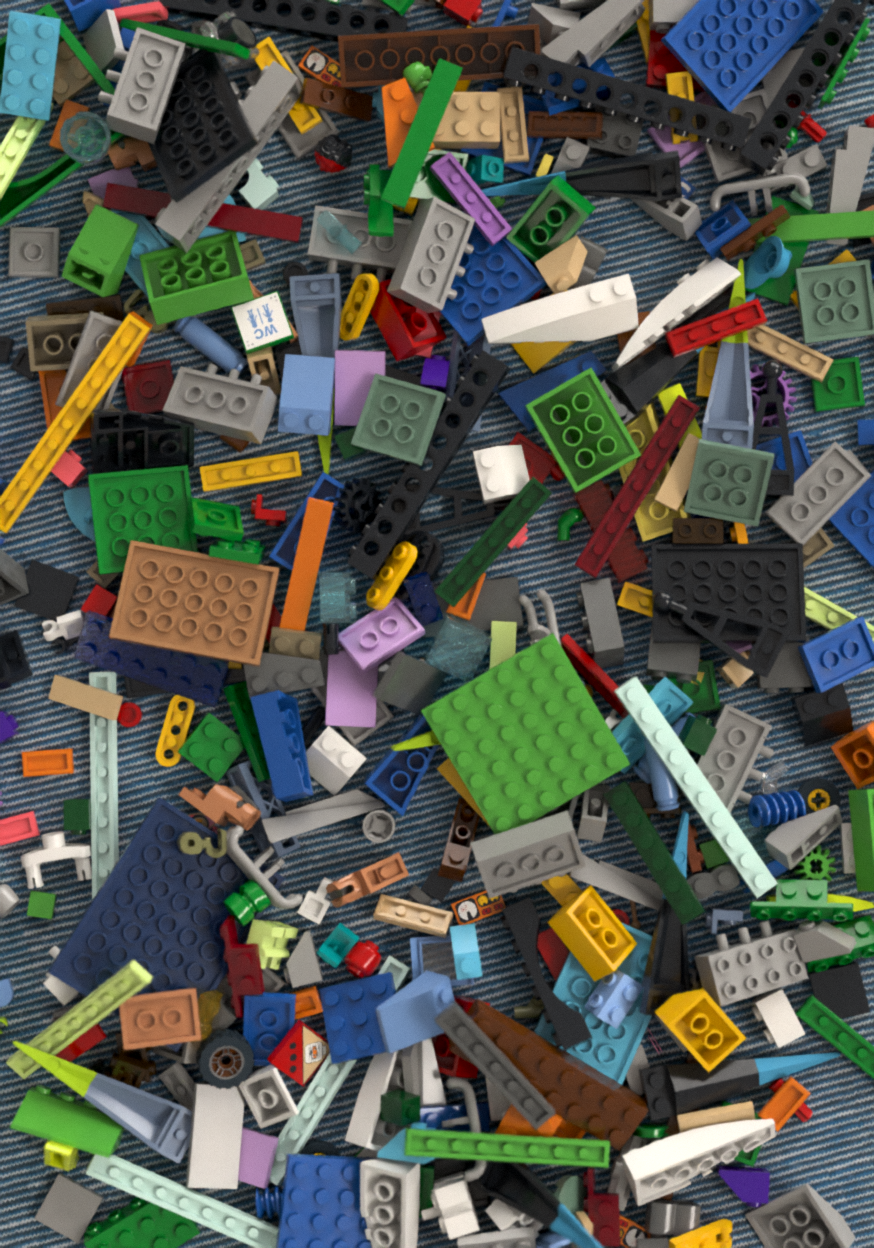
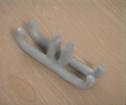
[710,173,810,216]
[518,590,562,647]
[226,826,303,909]
[442,1077,486,1182]

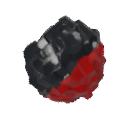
[314,134,353,173]

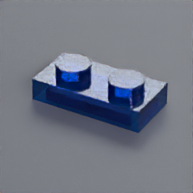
[403,571,444,626]

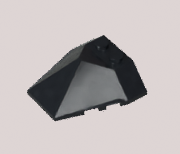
[90,408,194,474]

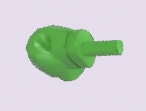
[403,62,432,95]

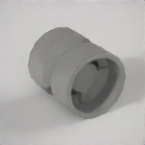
[362,809,396,843]

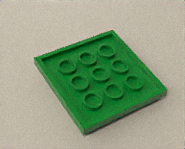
[87,465,198,575]

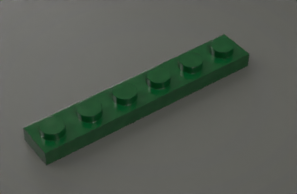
[435,477,552,608]
[604,781,706,925]

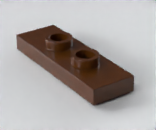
[300,78,373,122]
[527,111,603,139]
[720,205,790,261]

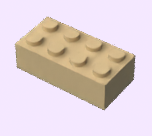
[411,91,500,149]

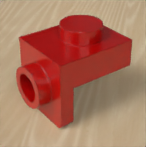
[251,494,287,527]

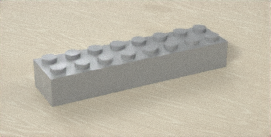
[155,60,302,253]

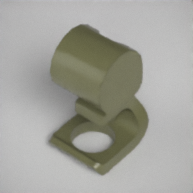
[124,290,169,334]
[177,828,227,858]

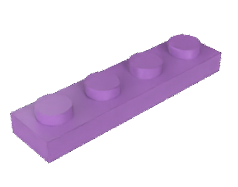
[429,152,512,246]

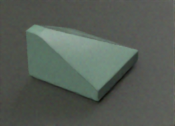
[790,186,815,210]

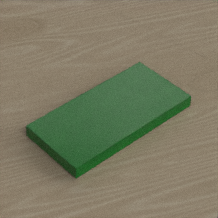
[745,196,819,306]

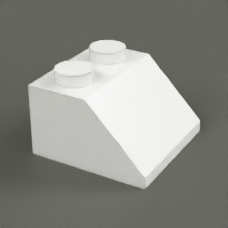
[473,445,530,505]
[306,726,367,796]
[239,1064,299,1128]

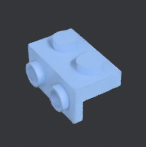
[584,969,644,1029]

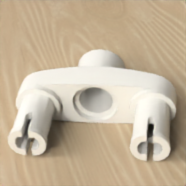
[21,831,92,889]

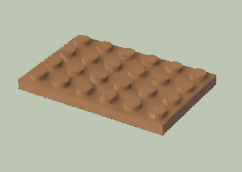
[109,540,280,667]

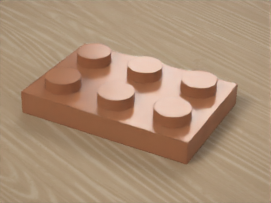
[119,987,201,1050]

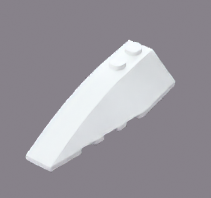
[612,257,741,372]
[481,274,639,344]
[345,1046,410,1151]
[622,1119,775,1206]
[360,1158,420,1248]

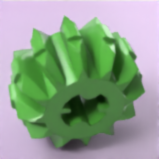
[793,845,836,881]

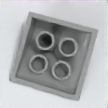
[745,1184,855,1248]

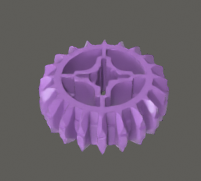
[750,364,797,427]

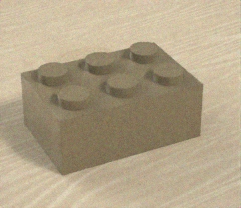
[25,312,104,371]

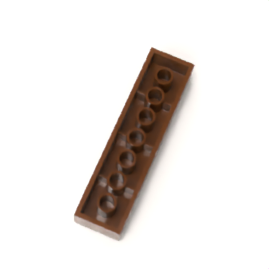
[338,24,540,88]
[449,999,648,1151]

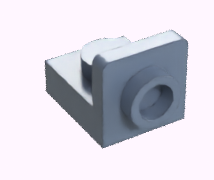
[705,907,743,935]

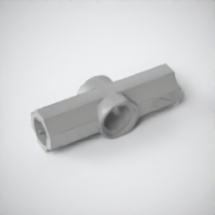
[606,1135,648,1211]

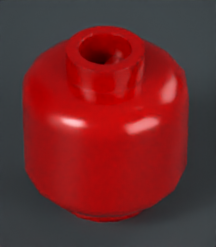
[344,940,382,979]

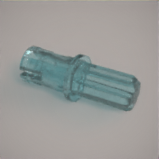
[317,210,362,254]

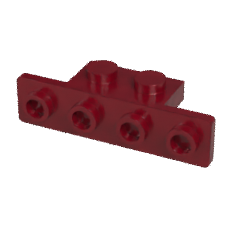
[220,915,265,1017]
[583,1167,620,1247]

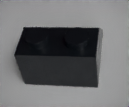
[790,683,853,746]

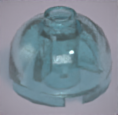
[60,111,111,164]

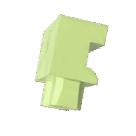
[246,919,299,969]

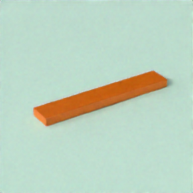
[280,497,334,631]

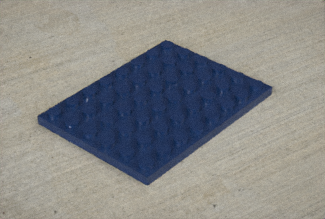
[47,797,285,1052]

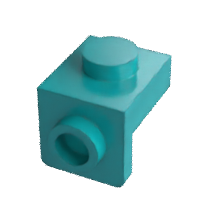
[467,155,504,186]
[316,922,359,968]

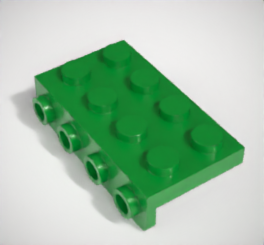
[84,1197,200,1248]

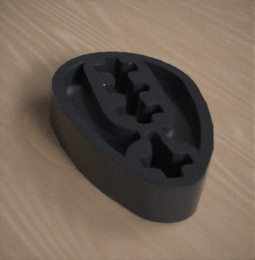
[394,531,445,601]

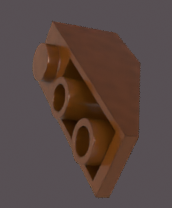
[438,798,480,882]

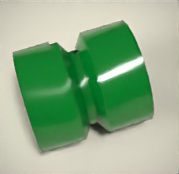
[223,879,271,927]

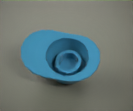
[744,236,792,289]

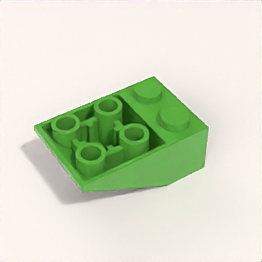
[61,204,139,297]

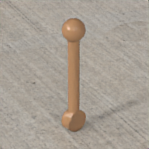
[630,900,641,929]

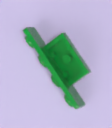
[813,17,871,110]
[363,164,394,237]
[750,879,853,922]
[806,915,874,972]

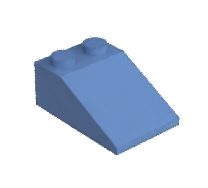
[278,354,335,436]
[376,970,455,1053]

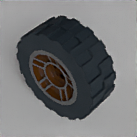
[196,1029,254,1089]

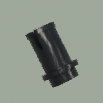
[321,624,341,655]

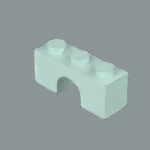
[239,158,279,210]

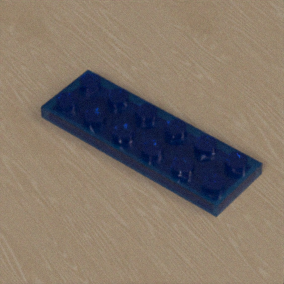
[74,610,229,708]

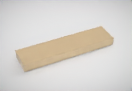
[747,325,834,383]

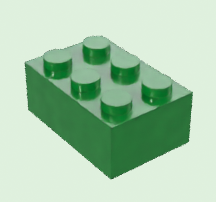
[506,175,596,263]

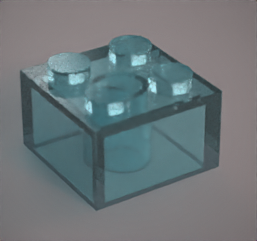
[319,572,357,626]
[424,613,492,682]

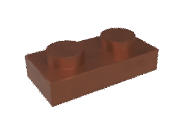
[677,822,704,873]

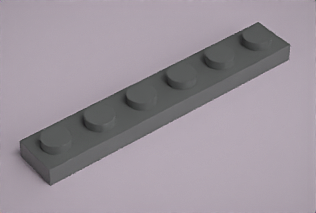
[435,1001,556,1129]

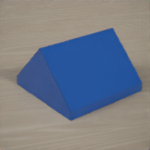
[695,200,751,260]

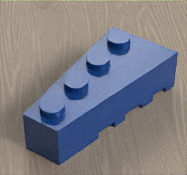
[268,472,344,571]
[250,690,313,802]
[363,713,439,816]

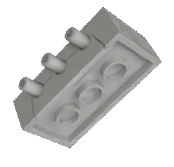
[98,27,186,144]
[387,197,475,313]
[308,205,413,282]
[163,364,279,444]
[680,704,774,813]
[471,811,586,899]
[694,920,808,1006]

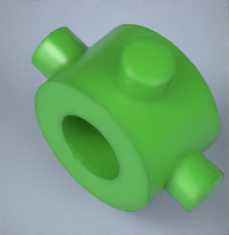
[489,196,505,210]

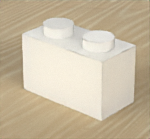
[751,988,805,1048]

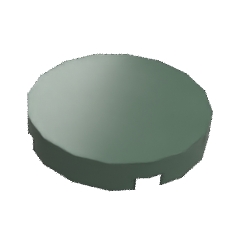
[553,1175,587,1217]

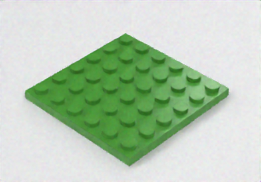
[421,632,630,835]

